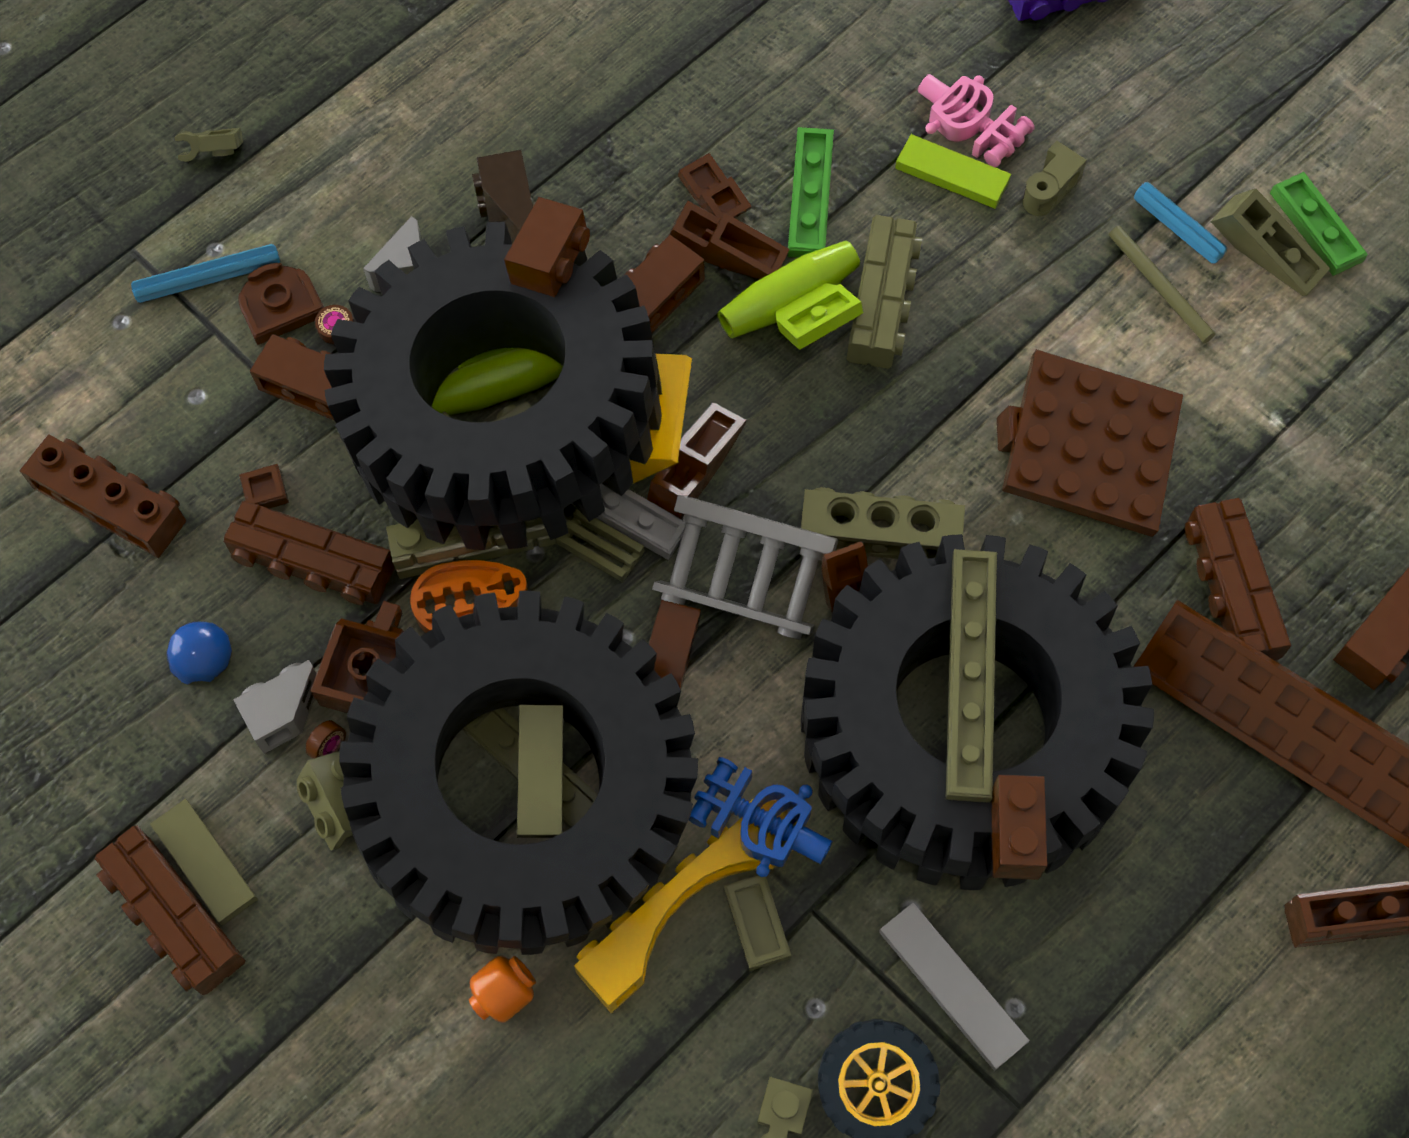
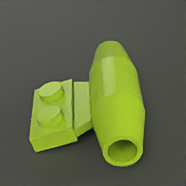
[718,240,863,350]
[432,348,563,415]

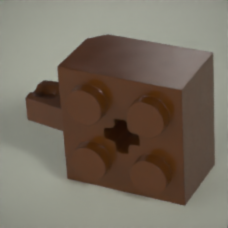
[310,601,404,713]

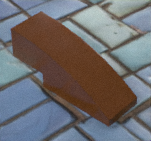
[668,201,790,279]
[647,402,746,519]

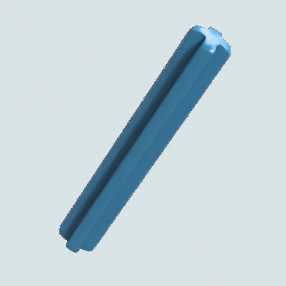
[131,244,280,303]

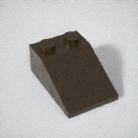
[472,150,533,243]

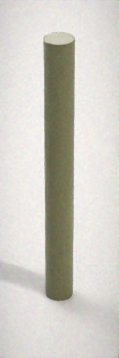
[1109,226,1216,344]

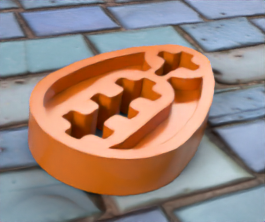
[410,560,528,633]

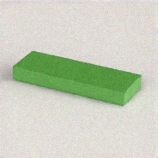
[1270,172,1368,276]

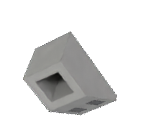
[233,660,317,754]

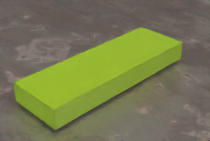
[895,134,1011,209]

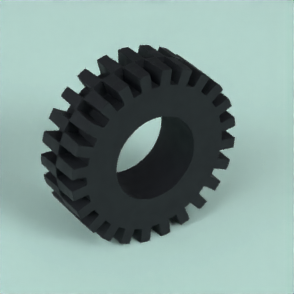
[324,222,662,550]
[801,534,1154,890]
[339,591,698,955]

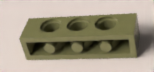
[799,487,965,559]

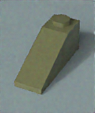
[1210,188,1330,296]

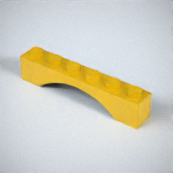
[574,799,797,1013]

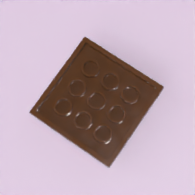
[1002,349,1183,537]

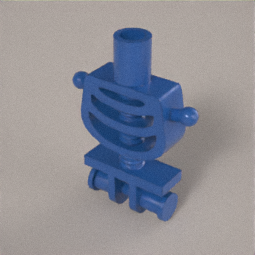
[689,757,833,877]

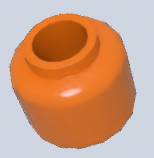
[468,955,536,1023]

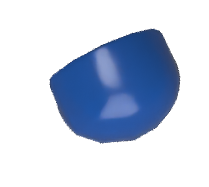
[166,622,232,684]

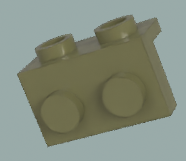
[297,751,353,851]

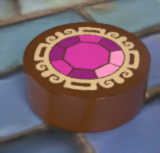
[315,305,354,344]
[306,720,346,759]

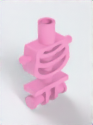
[918,74,1034,168]

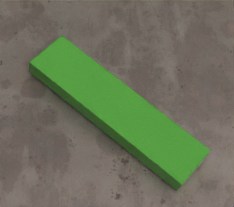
[787,127,834,258]

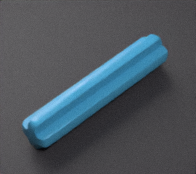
[1134,182,1227,264]

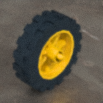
[818,1019,940,1138]

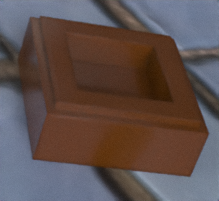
[239,464,289,509]

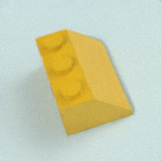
[630,354,692,484]

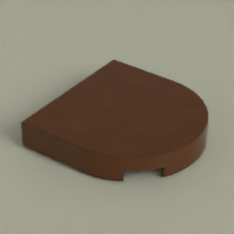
[238,263,324,345]

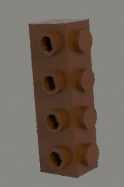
[20,434,186,559]

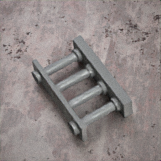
[652,495,839,639]

